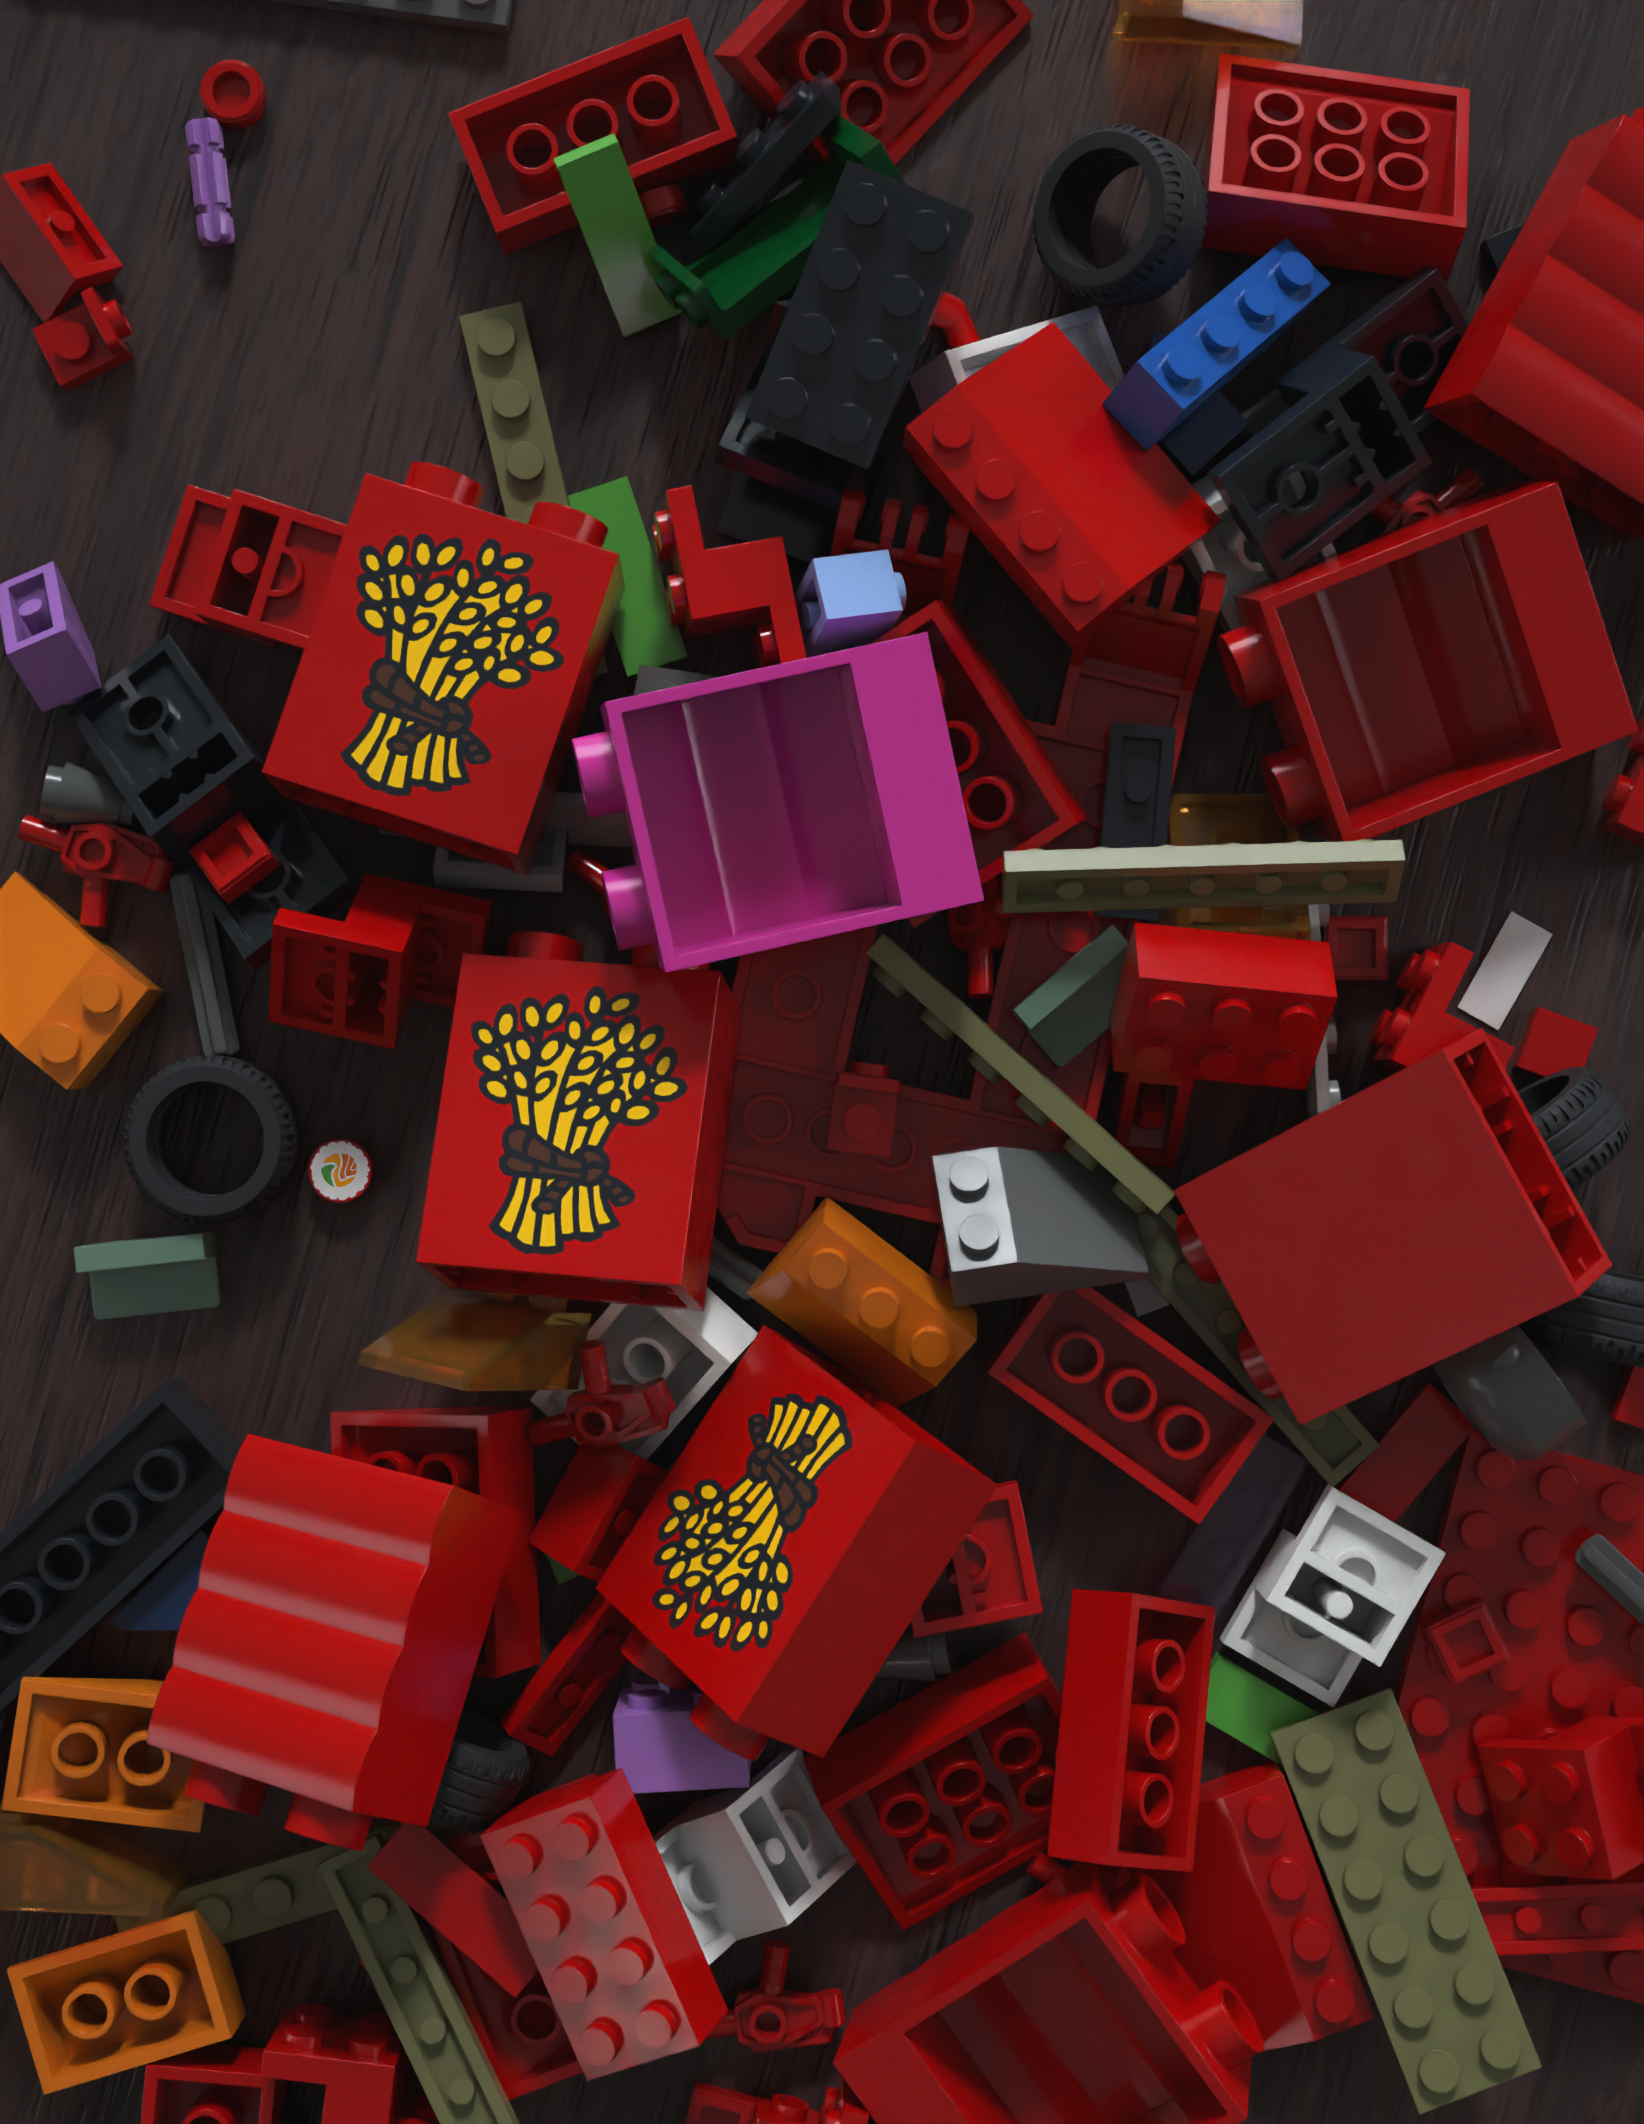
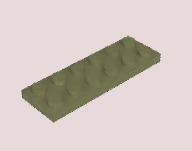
[1268,1687,1542,2115]

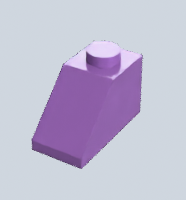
[0,561,101,713]

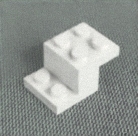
[1219,1484,1446,1708]
[653,1748,857,1965]

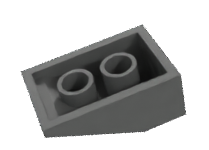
[932,1147,1149,1307]

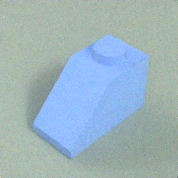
[794,549,907,658]

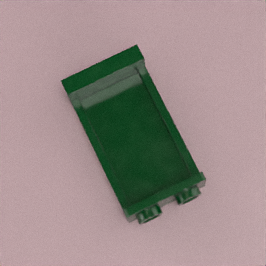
[648,114,906,341]

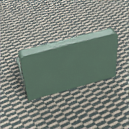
[1010,925,1129,1067]
[74,1230,222,1320]

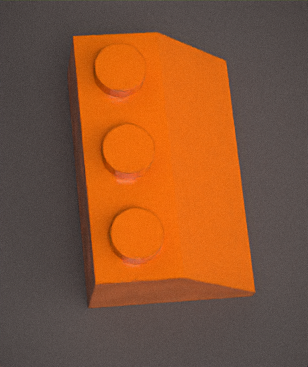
[747,1197,977,1407]
[7,1909,246,2095]

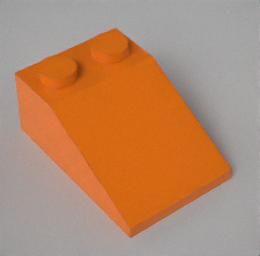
[0,872,165,1090]
[1,1677,207,1833]

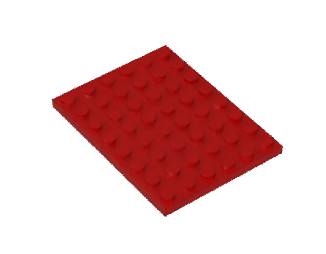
[1336,1429,1644,2005]

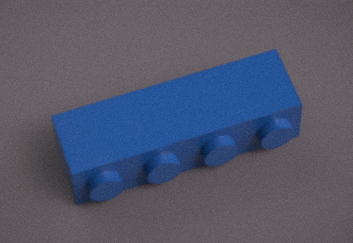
[1102,237,1331,451]

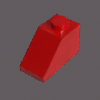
[1113,1072,1194,1168]

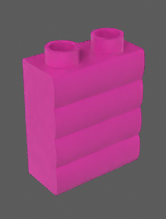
[571,632,984,973]

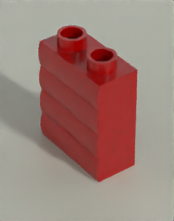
[1423,107,1644,539]
[1217,481,1639,842]
[147,1434,523,1851]
[833,1861,1264,2124]

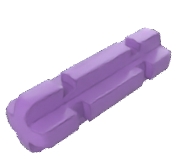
[185,118,235,247]

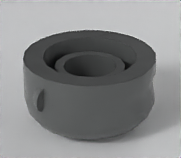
[1433,1325,1587,1461]

